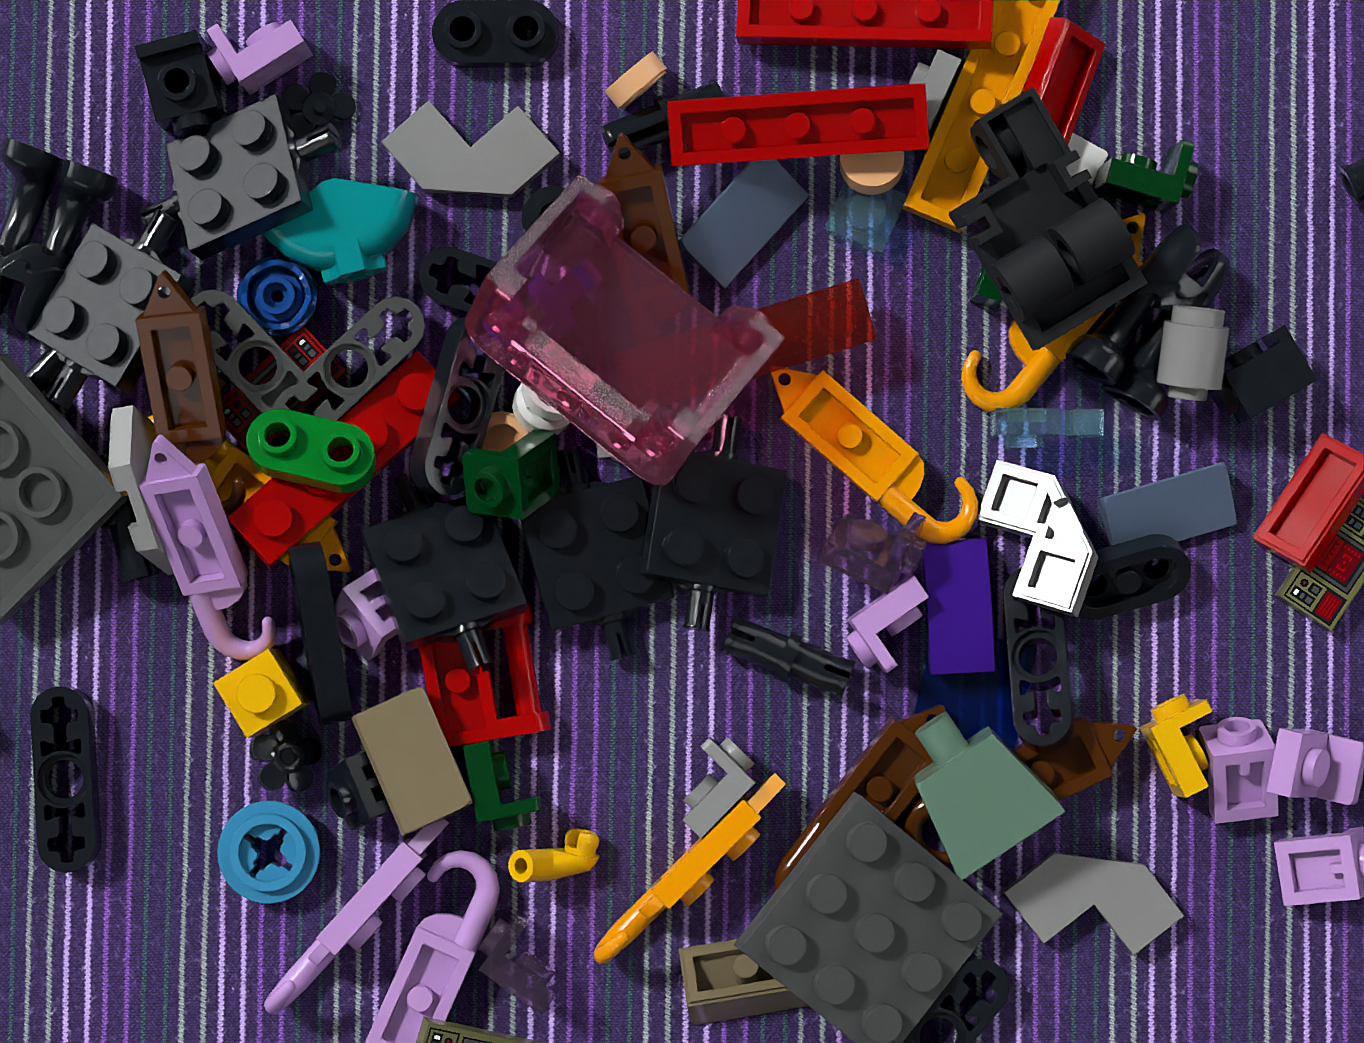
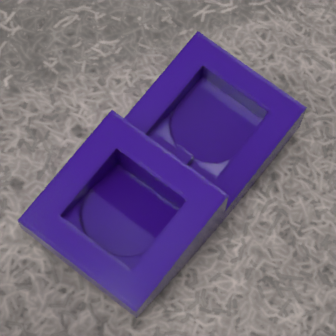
[922,537,995,675]

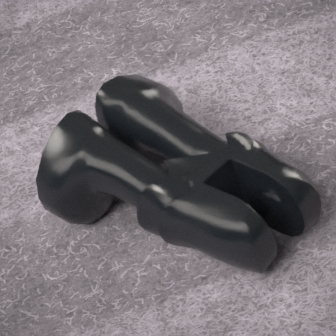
[0,138,119,334]
[1065,224,1230,421]

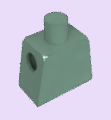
[914,712,1065,881]

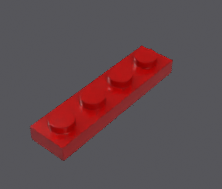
[736,0,994,50]
[667,83,930,166]
[227,351,461,570]

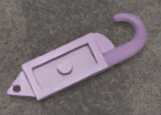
[138,434,277,660]
[264,819,449,1014]
[365,850,500,1043]

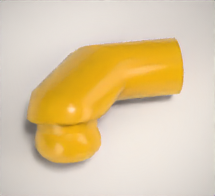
[508,828,600,883]

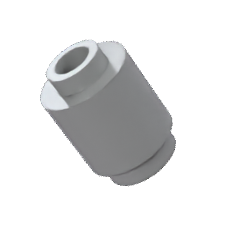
[1157,305,1230,401]

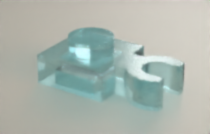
[823,150,914,256]
[989,408,1104,450]

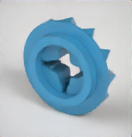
[217,800,321,904]

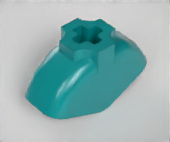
[262,178,419,286]

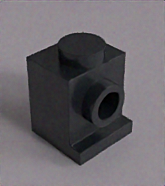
[134,30,226,136]
[1209,325,1317,424]

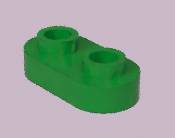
[246,409,376,493]

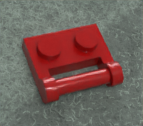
[420,604,551,747]

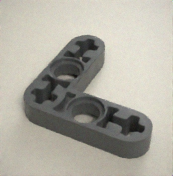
[191,290,425,438]

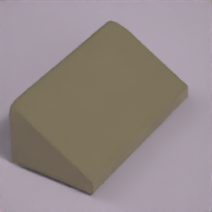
[351,686,472,836]
[678,939,808,1025]

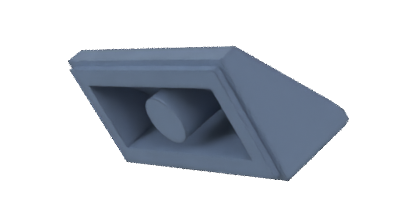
[679,159,809,289]
[1097,461,1237,546]

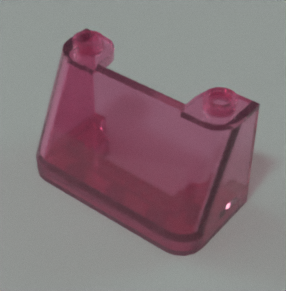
[465,173,785,485]

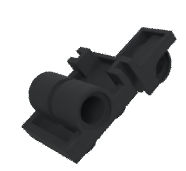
[948,87,1148,351]

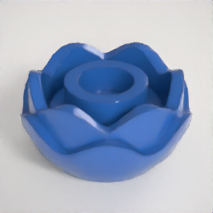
[237,257,317,335]

